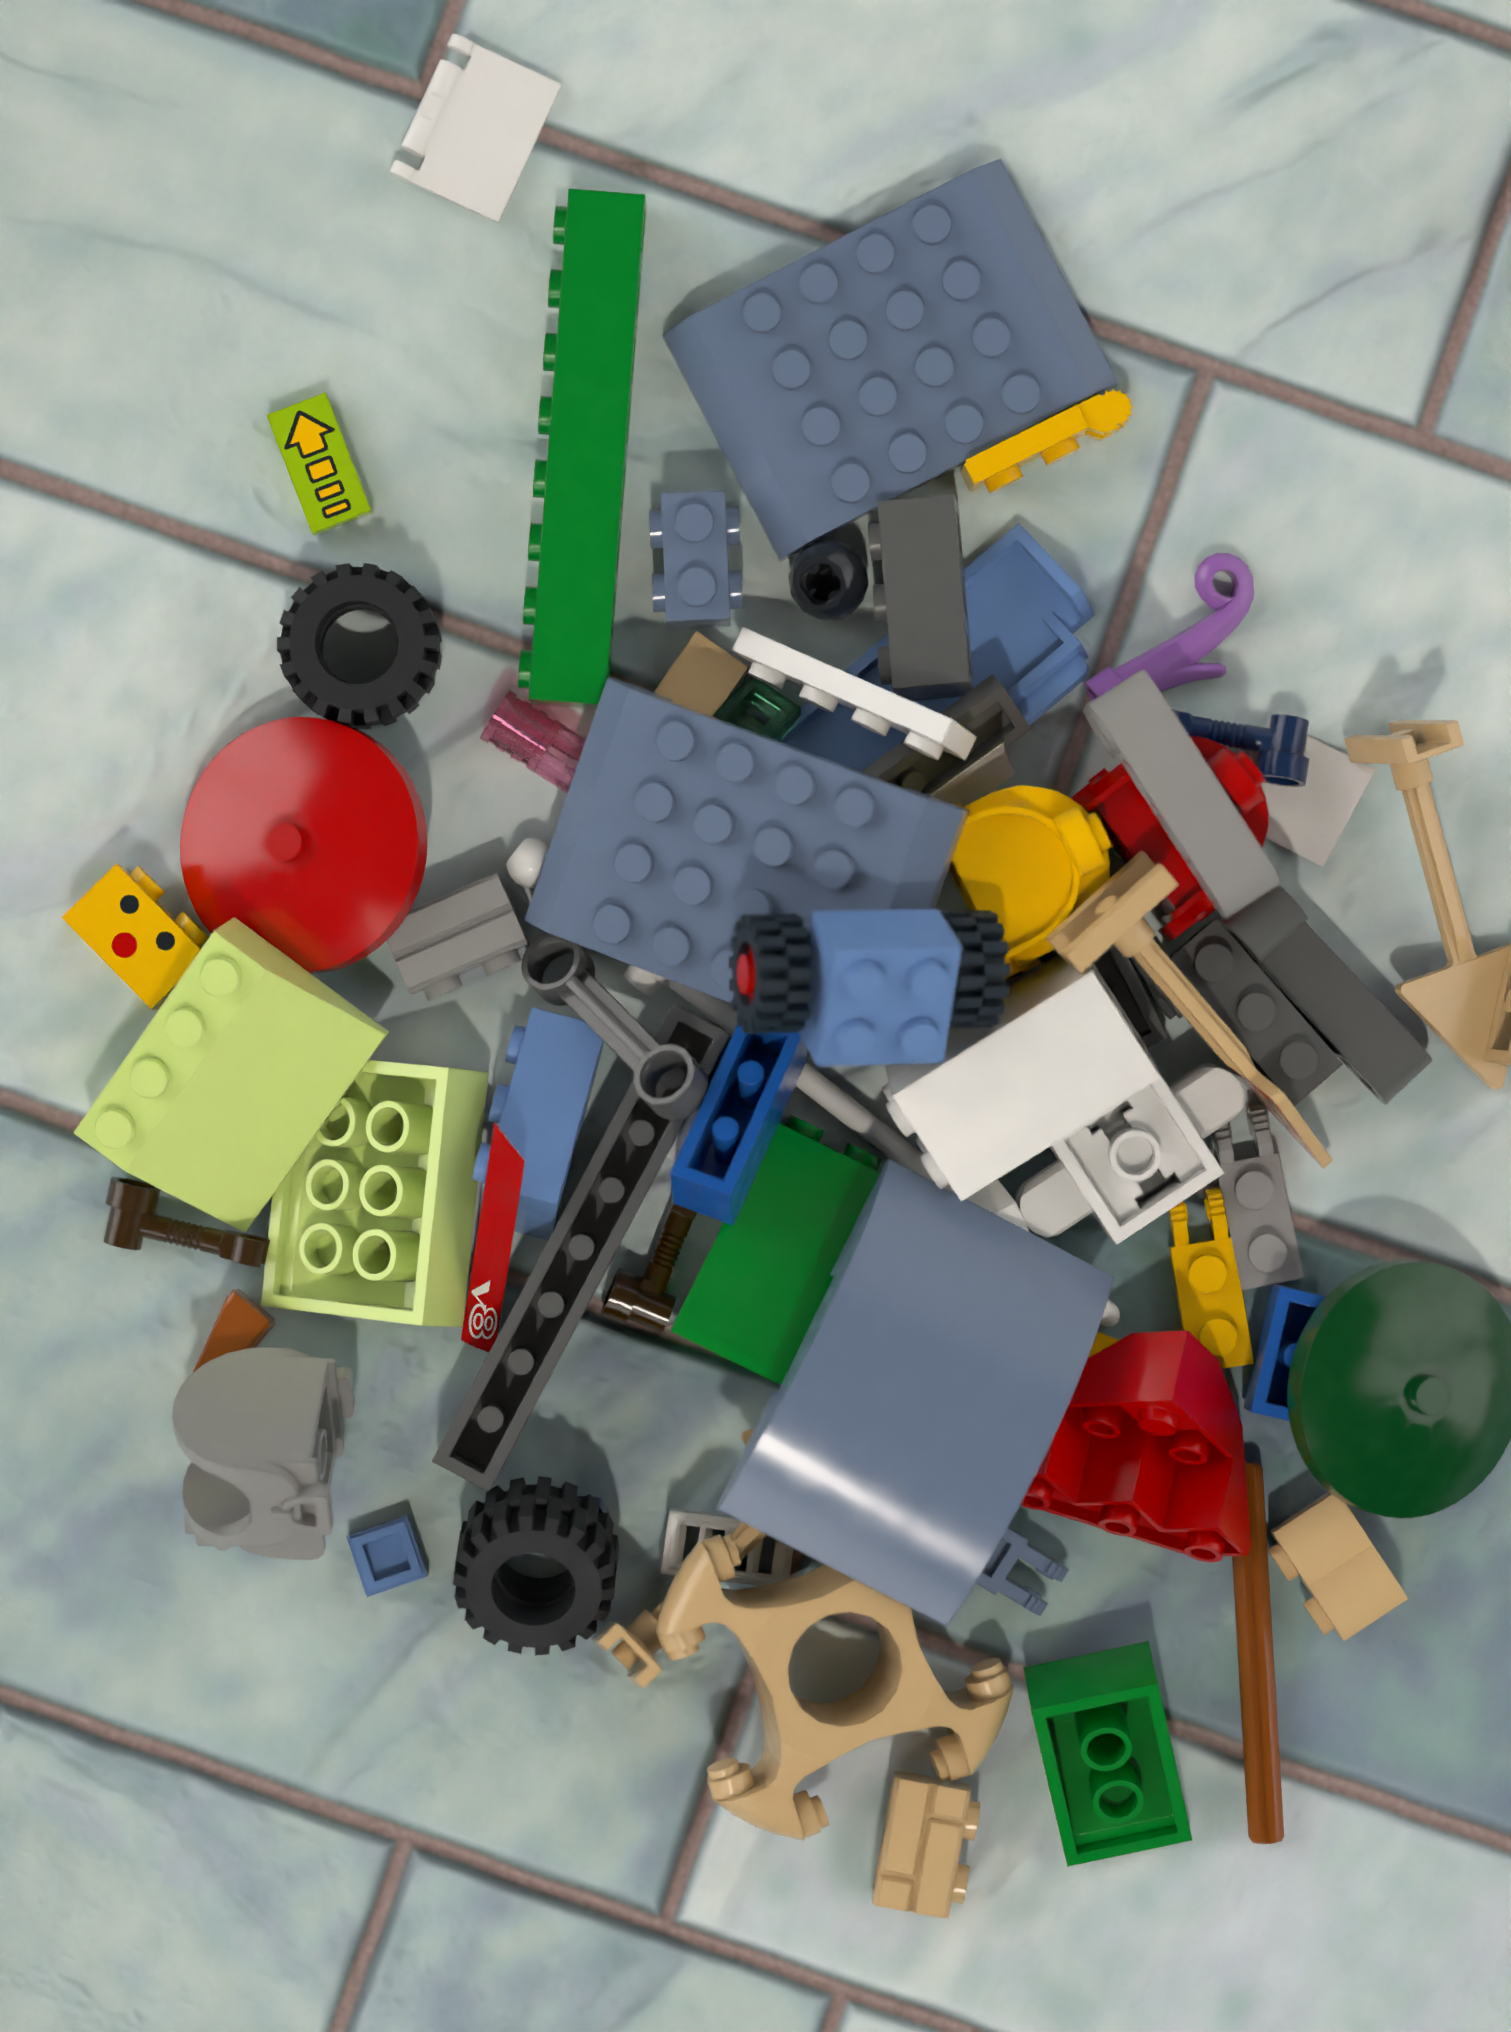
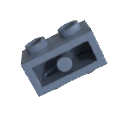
[649,490,743,629]

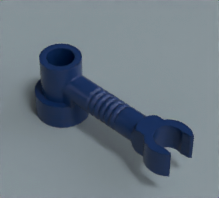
[1172,709,1310,787]

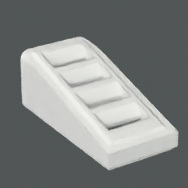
[661,1508,793,1586]

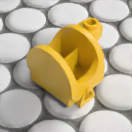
[948,785,1111,979]

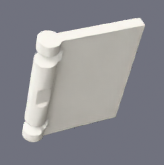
[389,34,562,224]

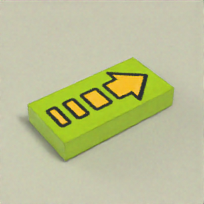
[266,392,373,536]

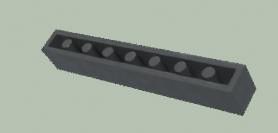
[432,1004,731,1492]

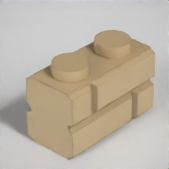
[871,1771,981,1918]

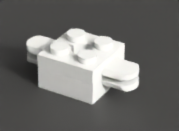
[1015,1063,1244,1244]

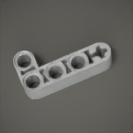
[1083,669,1281,919]

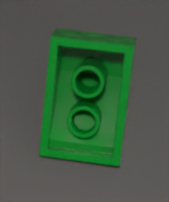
[1023,1641,1192,1867]

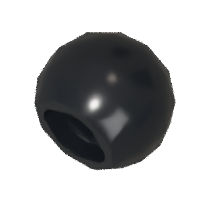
[788,540,869,621]

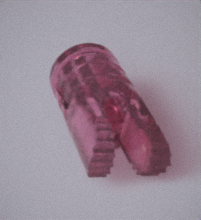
[479,690,587,794]

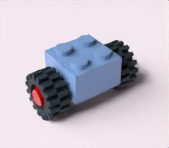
[729,909,1010,1066]

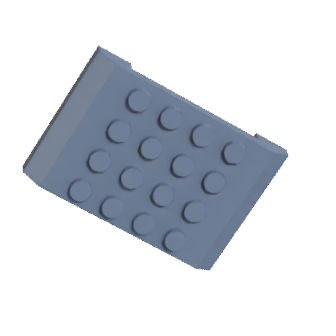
[662,159,1119,562]
[524,678,969,1003]

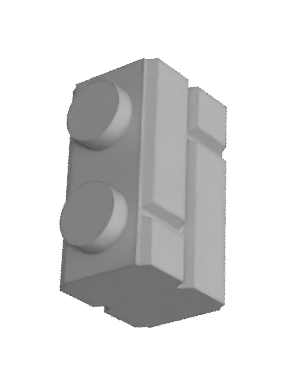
[387,872,530,1001]

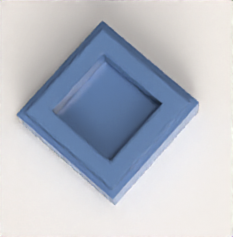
[346,1515,429,1597]

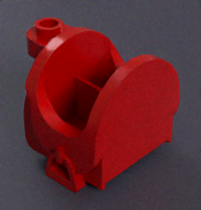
[1071,737,1269,943]

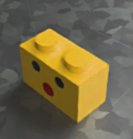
[61,863,209,1010]

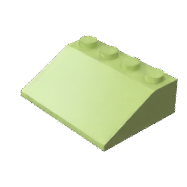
[73,917,389,1233]
[261,1060,489,1327]

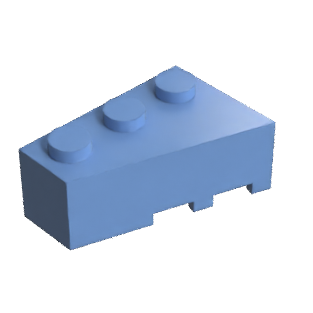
[472,1007,604,1240]

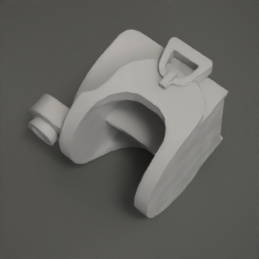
[173,1347,355,1560]

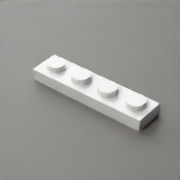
[732,627,977,760]

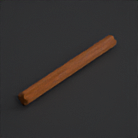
[1232,1461,1284,1844]

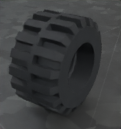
[277,563,442,729]
[453,1476,619,1655]

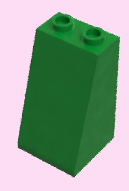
[671,1114,882,1385]

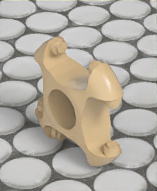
[655,1534,1014,1840]

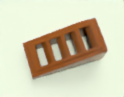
[193,1289,276,1372]

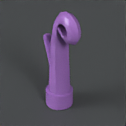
[1083,553,1254,701]

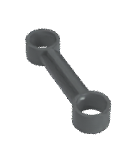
[521,933,709,1120]

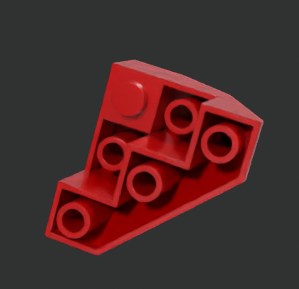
[1020,1330,1251,1563]

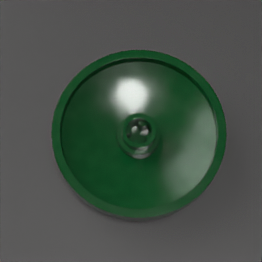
[1287,1259,1511,1518]

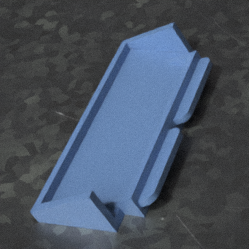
[766,523,1095,772]

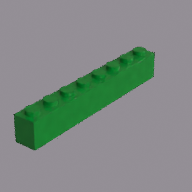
[518,189,647,709]

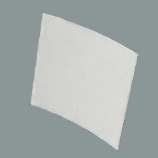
[1248,715,1376,867]
[931,742,1016,807]

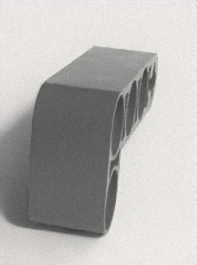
[1219,885,1433,1105]

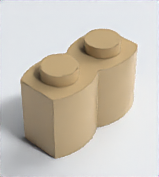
[1267,1492,1408,1641]

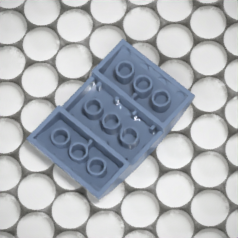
[716,1159,1114,1626]

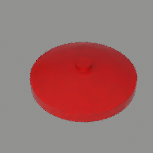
[180,717,428,974]

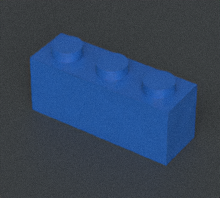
[670,1024,807,1226]

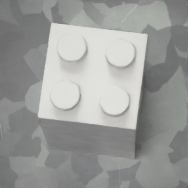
[882,954,1161,1201]

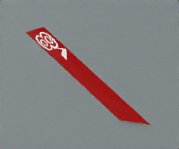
[461,1122,525,1352]

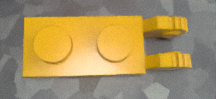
[960,389,1133,494]
[1168,1188,1254,1369]

